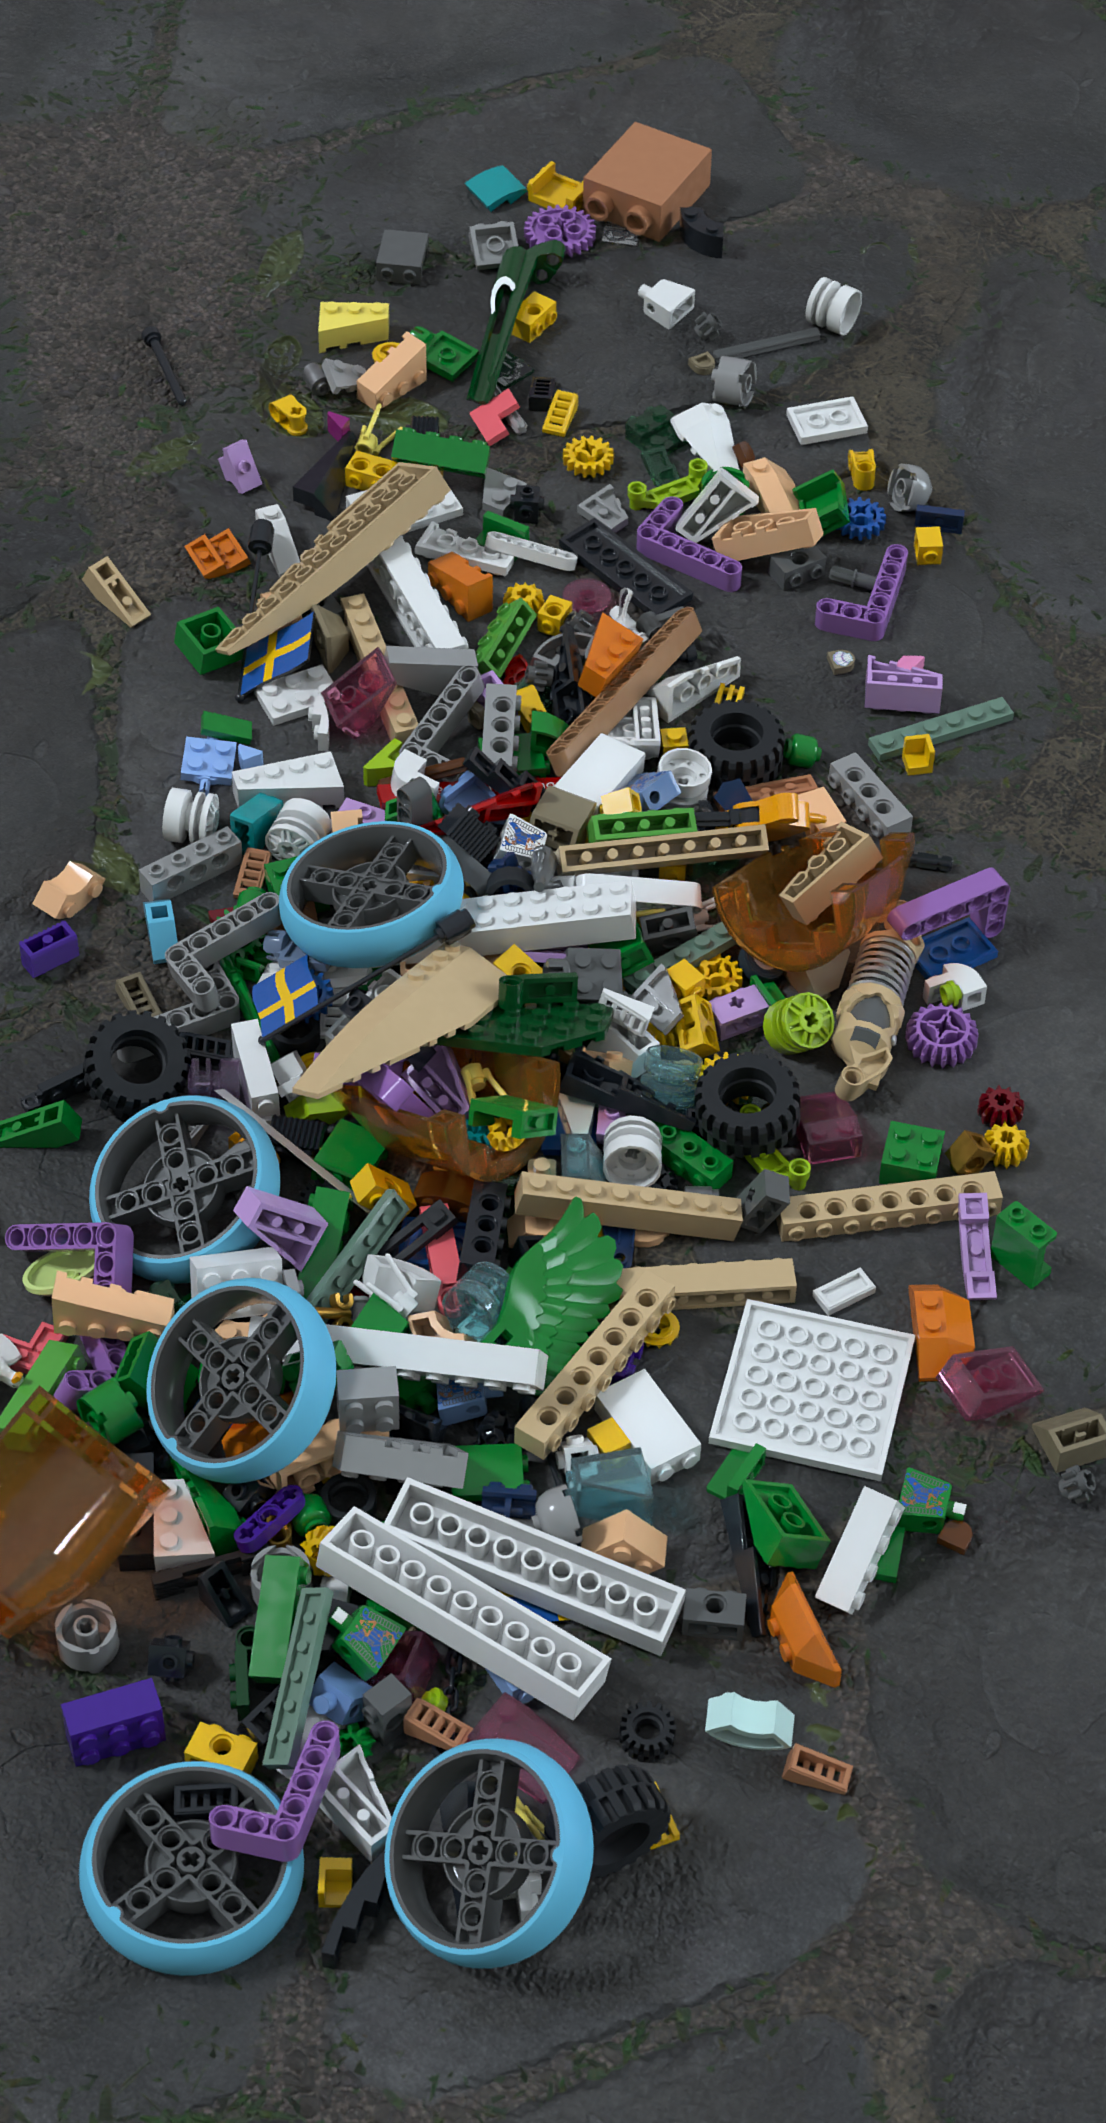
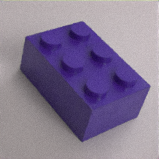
[61,1678,166,1767]

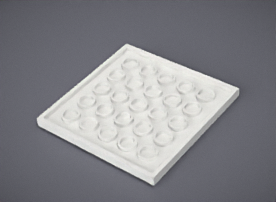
[709,1299,915,1481]

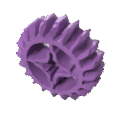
[905,1002,979,1069]

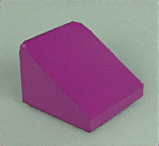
[327,411,350,441]

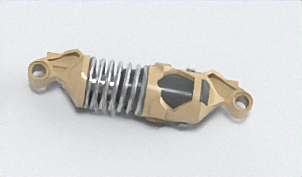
[830,900,925,1101]

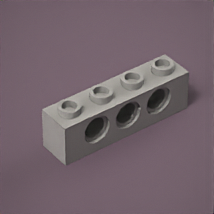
[482,683,521,772]
[828,752,913,845]
[139,826,243,901]

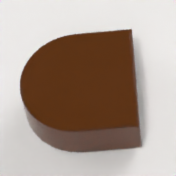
[732,441,755,468]
[937,1520,972,1555]

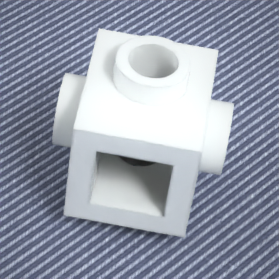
[555,1435,599,1479]

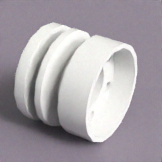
[805,277,862,336]
[657,748,712,813]
[162,788,219,844]
[265,798,331,860]
[603,1116,662,1187]

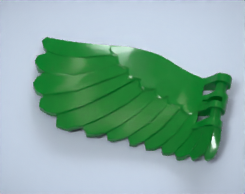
[479,1197,623,1397]

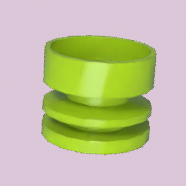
[763,992,835,1055]

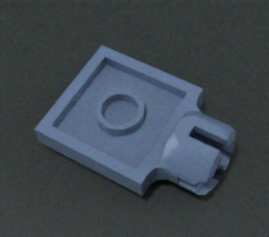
[263,929,331,972]

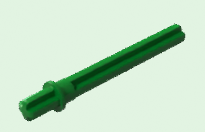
[219,955,281,1064]

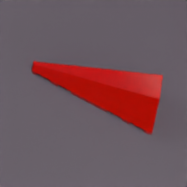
[420,781,543,836]

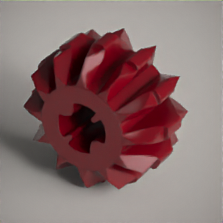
[977,1085,1024,1129]

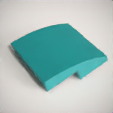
[465,165,528,212]

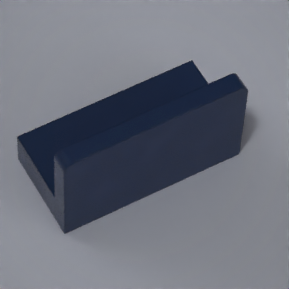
[914,504,965,534]

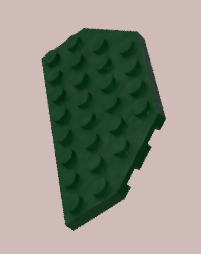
[434,1002,613,1057]

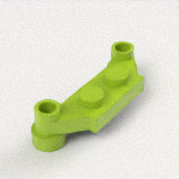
[627,458,708,511]
[740,1104,811,1191]

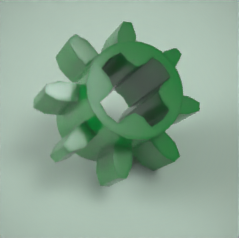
[339,1722,376,1758]

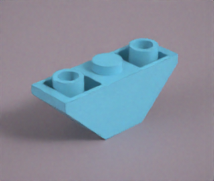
[143,899,178,964]

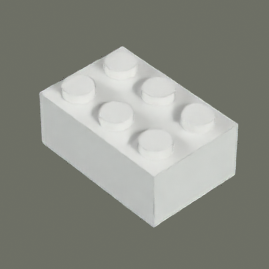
[189,1247,283,1320]

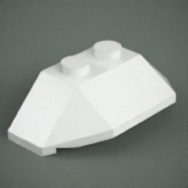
[608,697,661,760]

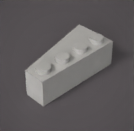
[332,1431,469,1489]

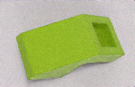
[284,1088,351,1125]

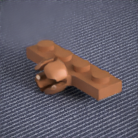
[713,774,818,812]

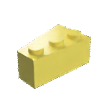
[318,302,389,353]

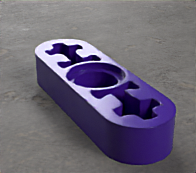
[234,1485,305,1553]

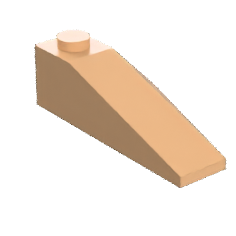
[743,458,800,513]

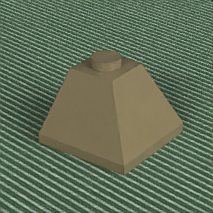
[312,604,352,674]
[782,947,850,1000]

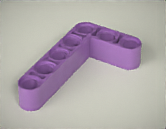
[636,496,742,592]
[815,544,908,641]
[887,868,1010,941]
[356,1064,448,1147]
[5,1222,134,1293]
[53,1283,127,1410]
[209,1721,340,1862]

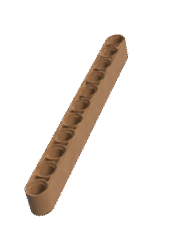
[547,607,702,777]

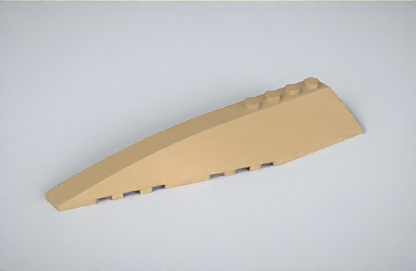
[216,462,451,655]
[292,941,506,1099]

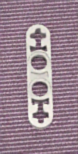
[485,531,578,571]

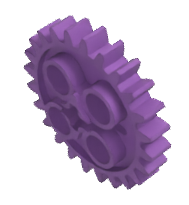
[524,204,596,257]

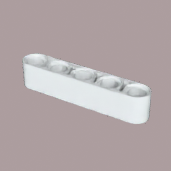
[576,873,702,915]

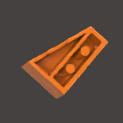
[427,551,493,622]
[577,612,643,697]

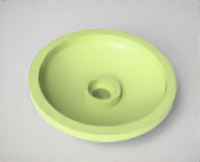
[22,1251,95,1296]

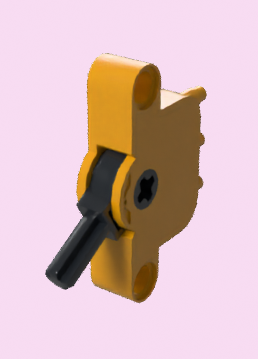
[694,793,827,841]

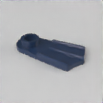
[714,778,753,811]
[601,1225,636,1268]

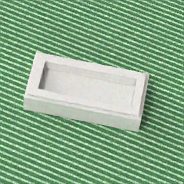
[812,1268,876,1316]

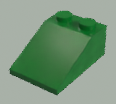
[742,1479,831,1569]

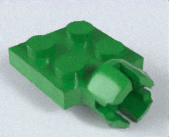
[410,326,479,382]

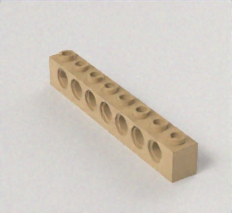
[776,1171,1003,1242]
[514,1270,676,1460]

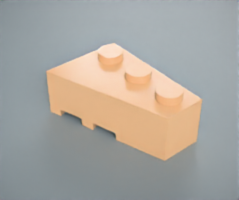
[357,332,427,411]

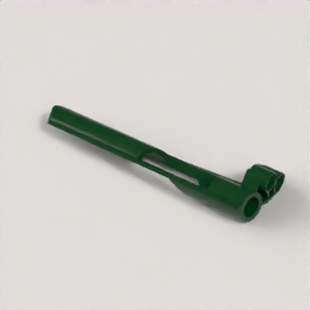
[466,240,566,405]

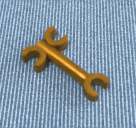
[314,1293,354,1327]

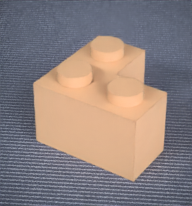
[581,1509,668,1574]

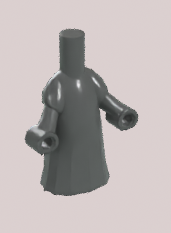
[530,844,563,892]

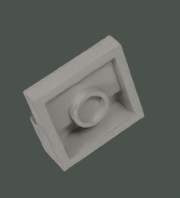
[469,221,518,270]

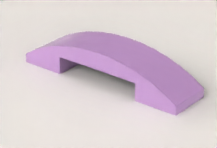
[958,1193,997,1300]

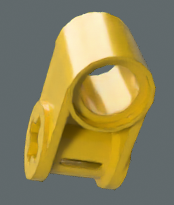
[269,394,308,436]
[848,449,876,491]
[517,685,546,733]

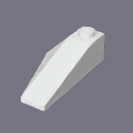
[671,403,739,472]
[648,656,741,723]

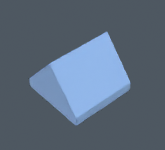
[238,744,263,770]

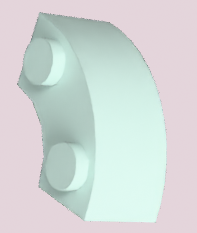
[705,1692,795,1750]

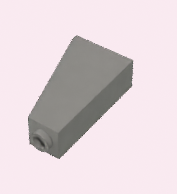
[379,646,478,701]

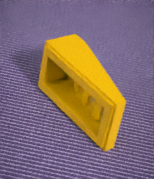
[542,390,578,437]

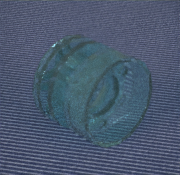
[640,1045,703,1109]
[442,1261,510,1339]

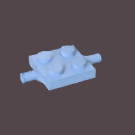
[180,736,237,796]

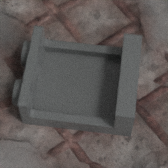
[376,229,429,285]

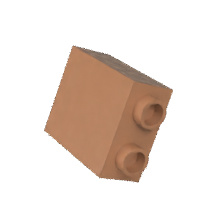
[583,122,712,242]

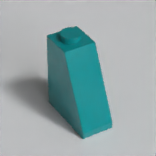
[230,793,283,855]

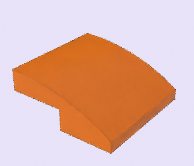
[184,528,251,579]

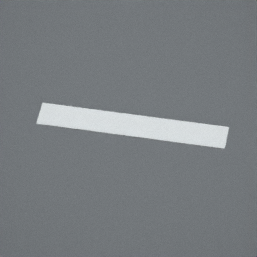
[214,1089,371,1214]

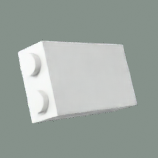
[554,733,645,815]
[231,1019,280,1125]
[594,1369,701,1485]

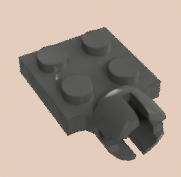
[543,948,623,1004]

